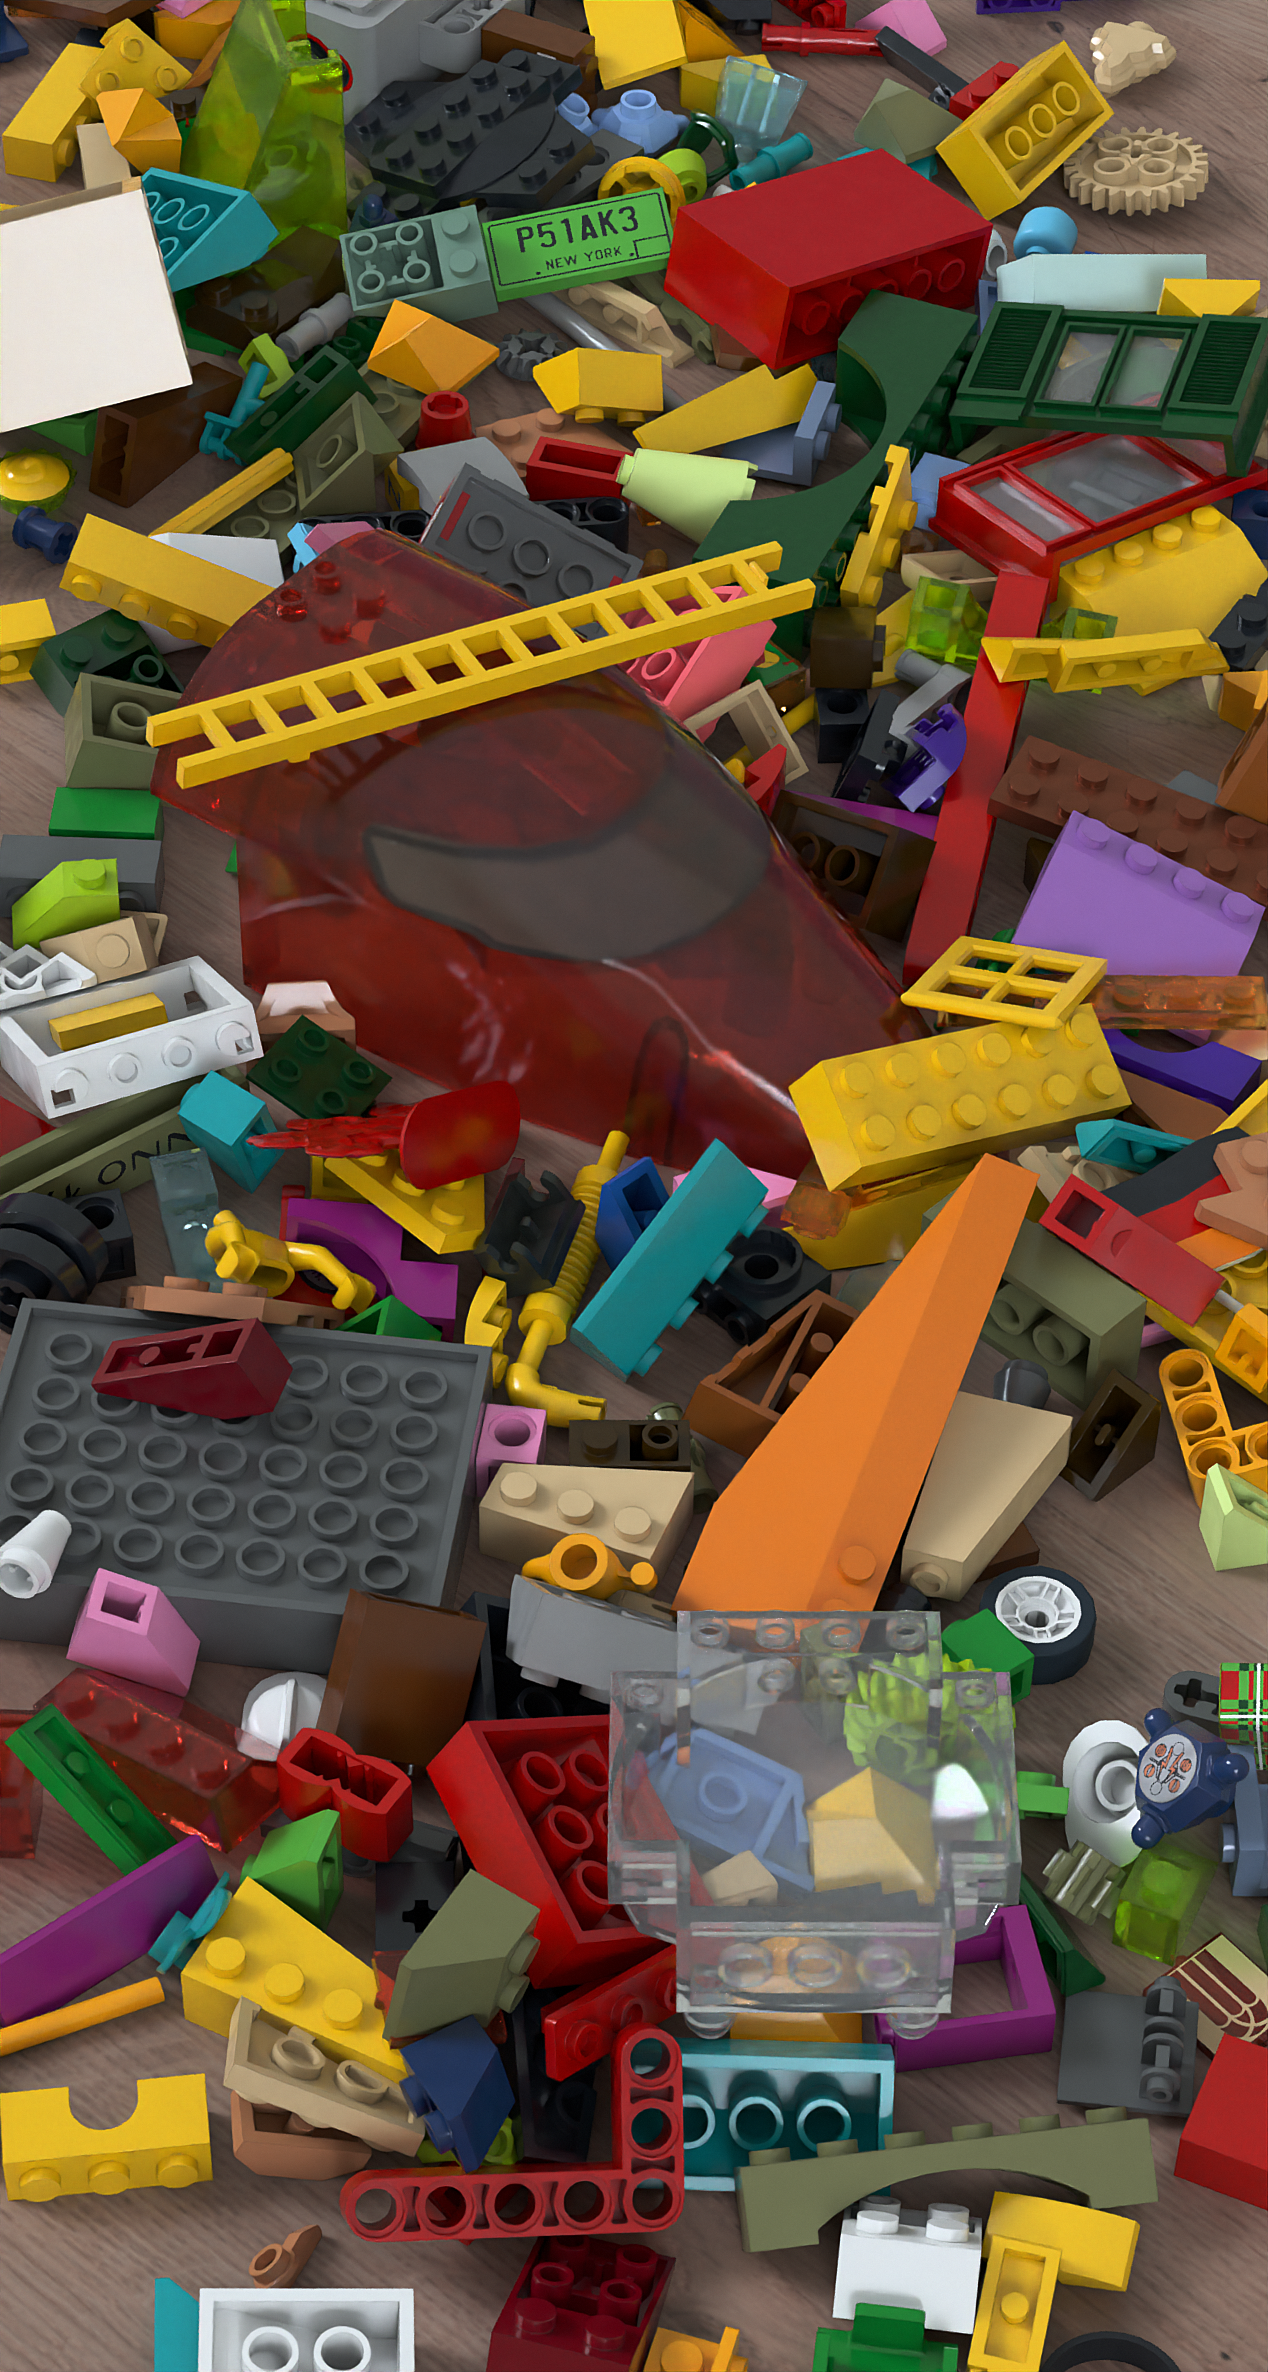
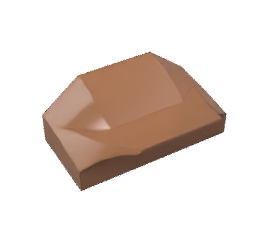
[246,980,356,1073]
[231,2090,372,2181]

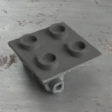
[1057,1976,1199,2118]

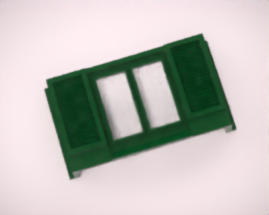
[946,301,1268,477]

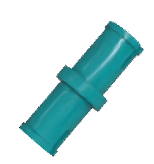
[729,132,813,191]

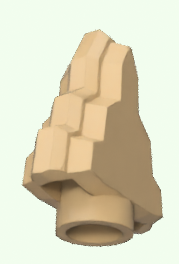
[1090,21,1176,99]

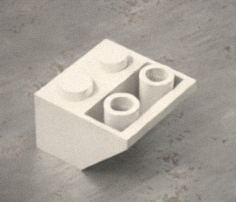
[833,2195,982,2334]

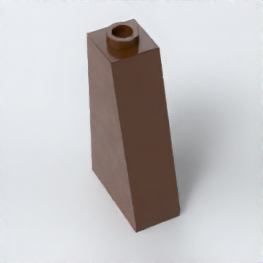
[89,362,243,508]

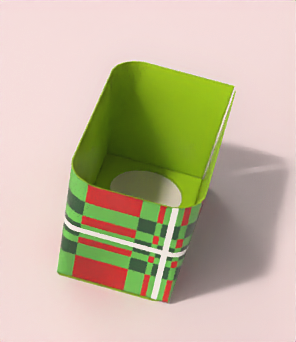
[1219,1663,1268,1770]

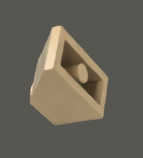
[39,913,159,984]

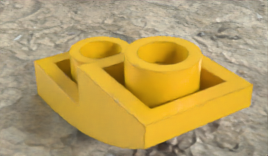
[465,1275,512,1389]
[981,2191,1140,2292]

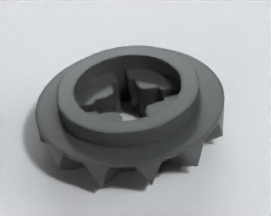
[495,328,568,382]

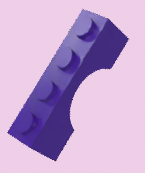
[1042,981,1262,1116]

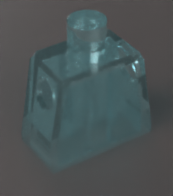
[713,55,808,169]

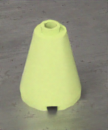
[616,448,758,545]

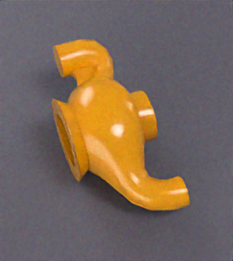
[521,1533,658,1601]

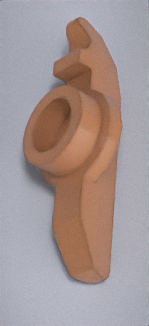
[249,2224,322,2289]

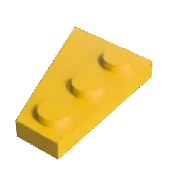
[840,444,918,608]

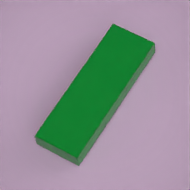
[4,1703,178,1876]

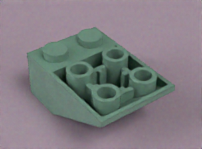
[339,204,499,322]

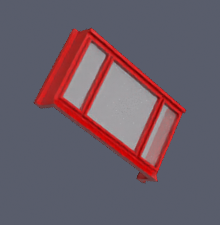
[928,394,1268,604]

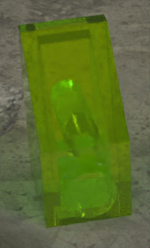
[1112,1841,1218,1967]

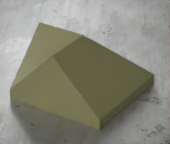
[854,78,964,164]
[293,391,404,516]

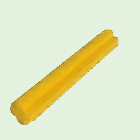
[147,448,294,537]

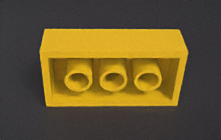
[935,40,1115,221]

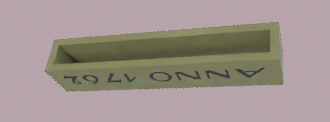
[0,1065,250,1201]

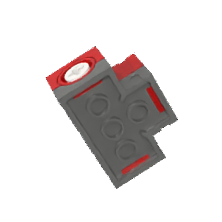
[400,462,644,671]

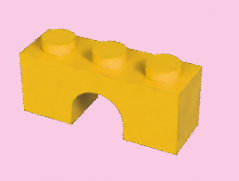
[0,2073,213,2202]

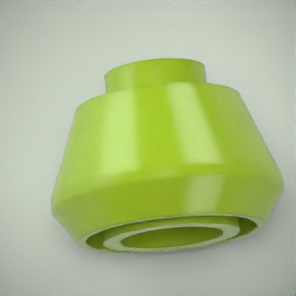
[658,149,707,205]

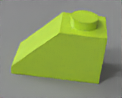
[12,859,121,950]

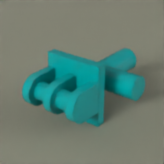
[199,362,270,466]

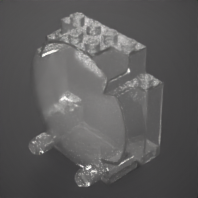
[607,1610,1022,2039]

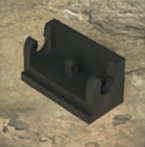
[473,1170,586,1299]

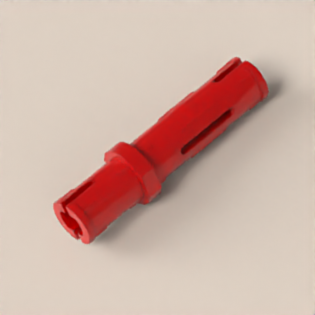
[761,22,884,57]

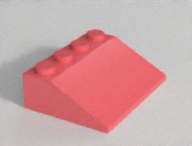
[561,586,777,784]

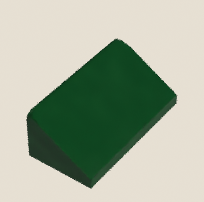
[1004,1862,1106,1997]

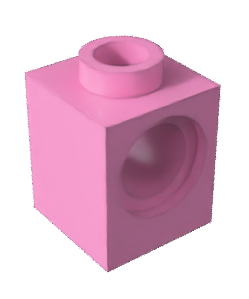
[476,1403,546,1497]

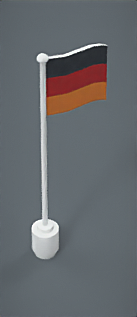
[1100,1127,1265,1314]

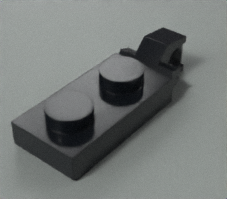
[1208,578,1268,676]

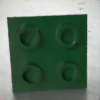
[245,1014,392,1119]

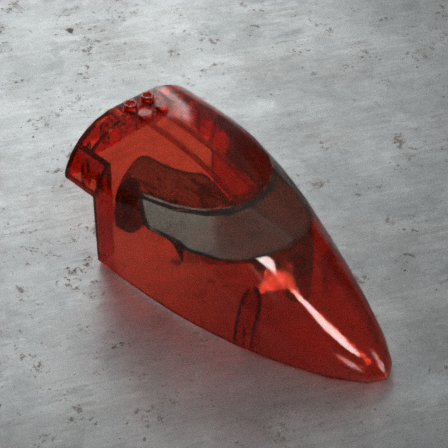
[150,529,998,1201]

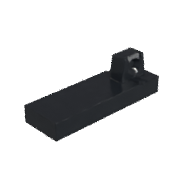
[874,26,969,112]

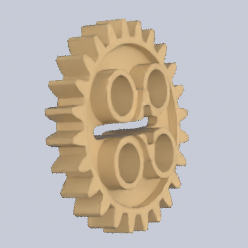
[1063,127,1209,216]

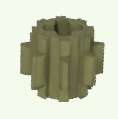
[1042,1839,1127,1927]

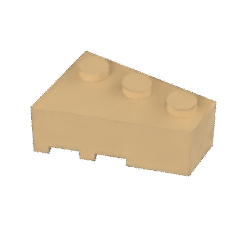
[479,1463,694,1598]

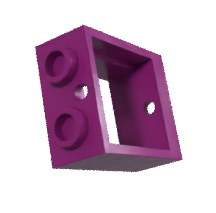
[860,1904,1057,2073]

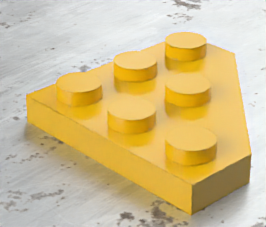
[324,1149,485,1254]

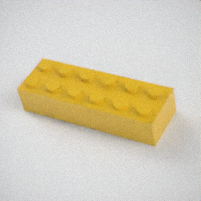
[788,1003,1132,1192]

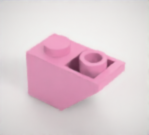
[66,1568,200,1697]

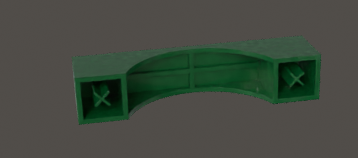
[692,289,980,667]

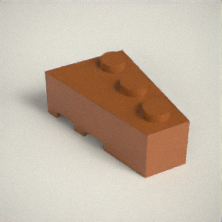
[681,1289,862,1459]

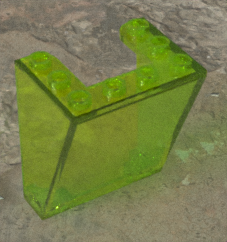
[179,0,348,251]

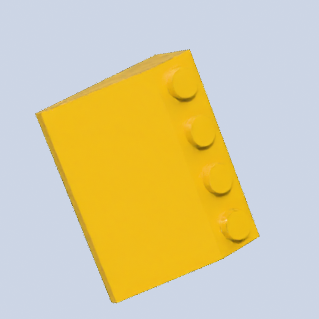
[1049,504,1268,697]

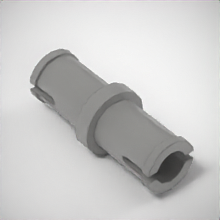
[276,293,356,362]

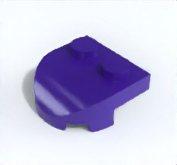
[881,703,967,813]

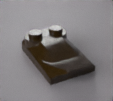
[185,225,346,351]

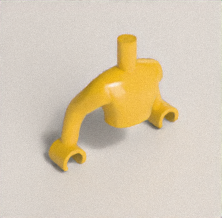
[204,1210,376,1314]

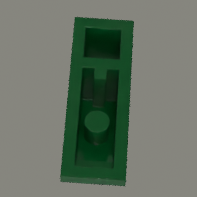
[222,344,379,466]

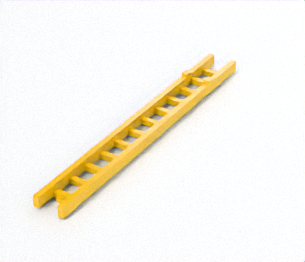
[146,541,816,790]

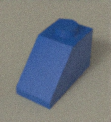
[594,1157,670,1273]

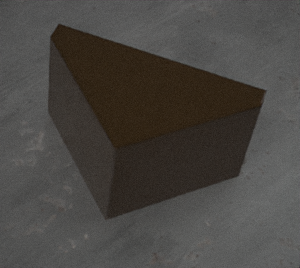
[1058,1369,1162,1502]

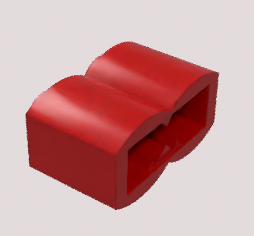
[277,1728,414,1862]

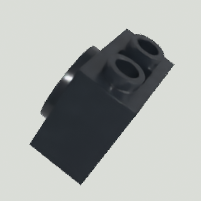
[691,1222,832,1347]

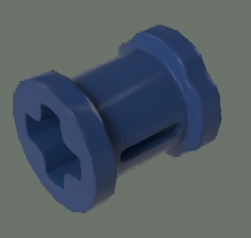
[12,505,78,564]

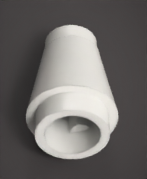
[0,1510,72,1599]

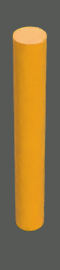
[0,1976,165,2057]

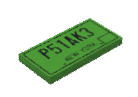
[482,187,673,302]

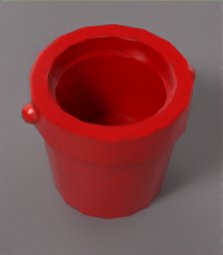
[415,391,476,450]

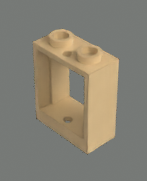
[646,679,809,834]

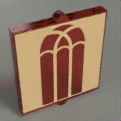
[1142,1932,1268,2061]

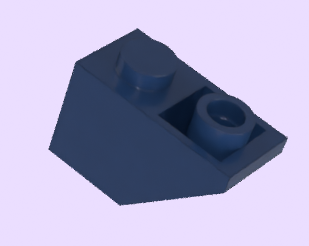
[399,2014,515,2174]

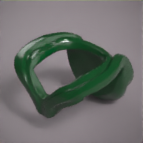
[671,108,739,189]

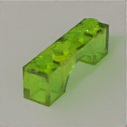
[904,575,1118,694]

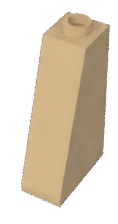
[900,1391,1073,1602]

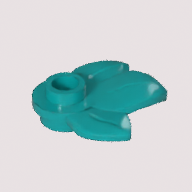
[147,1871,232,1974]

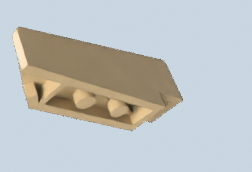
[552,280,695,369]

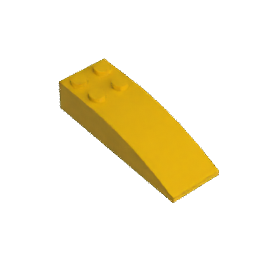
[583,0,689,91]

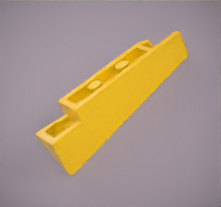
[981,628,1230,693]

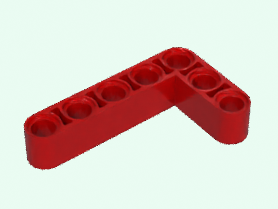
[339,2021,685,2242]

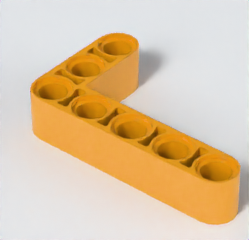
[1159,1348,1268,1509]

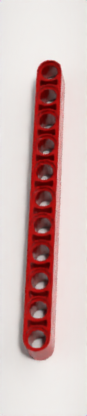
[902,571,1050,994]

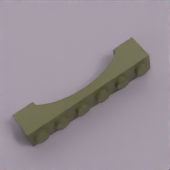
[733,2106,1159,2252]

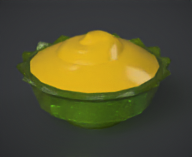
[0,447,78,515]

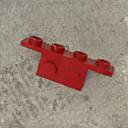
[541,1919,734,2081]

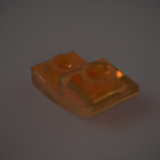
[780,1155,865,1240]

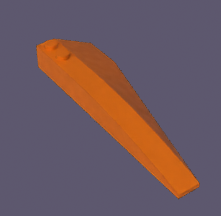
[669,1153,1040,1667]

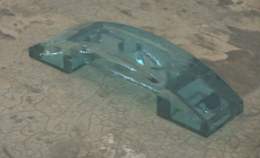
[149,1147,236,1293]

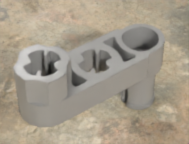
[889,649,973,765]

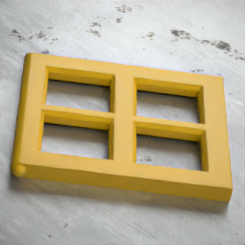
[901,936,1108,1031]

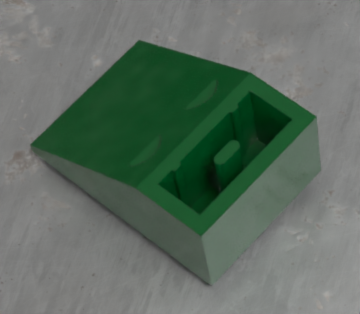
[29,608,189,718]

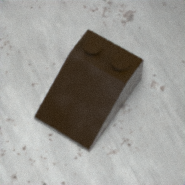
[746,789,937,943]

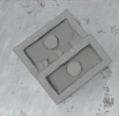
[397,436,529,516]

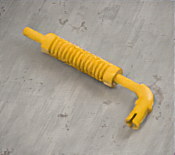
[504,1131,630,1429]

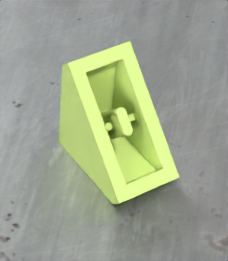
[1199,1463,1268,1571]

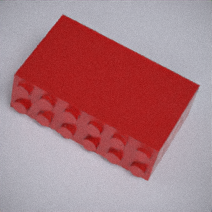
[663,148,994,370]

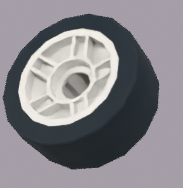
[978,1566,1097,1685]

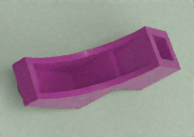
[286,1197,459,1343]

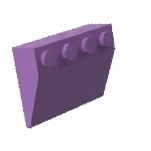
[1010,810,1266,1047]

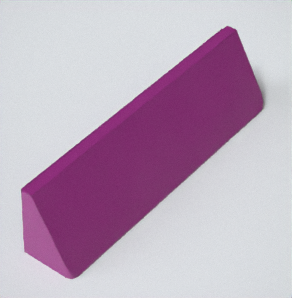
[0,1833,219,2028]

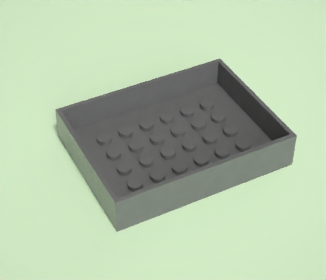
[0,1298,493,1676]

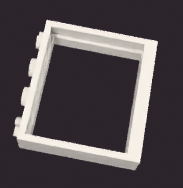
[0,955,264,1119]

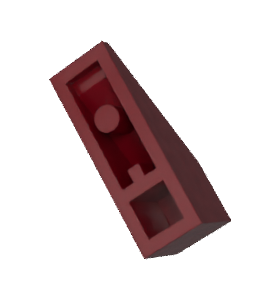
[91,1318,293,1419]

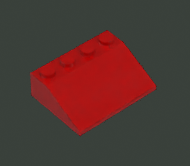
[426,1714,718,1989]

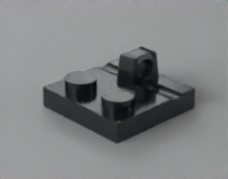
[830,689,908,803]

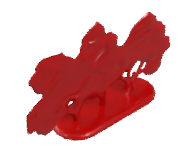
[245,1080,521,1190]

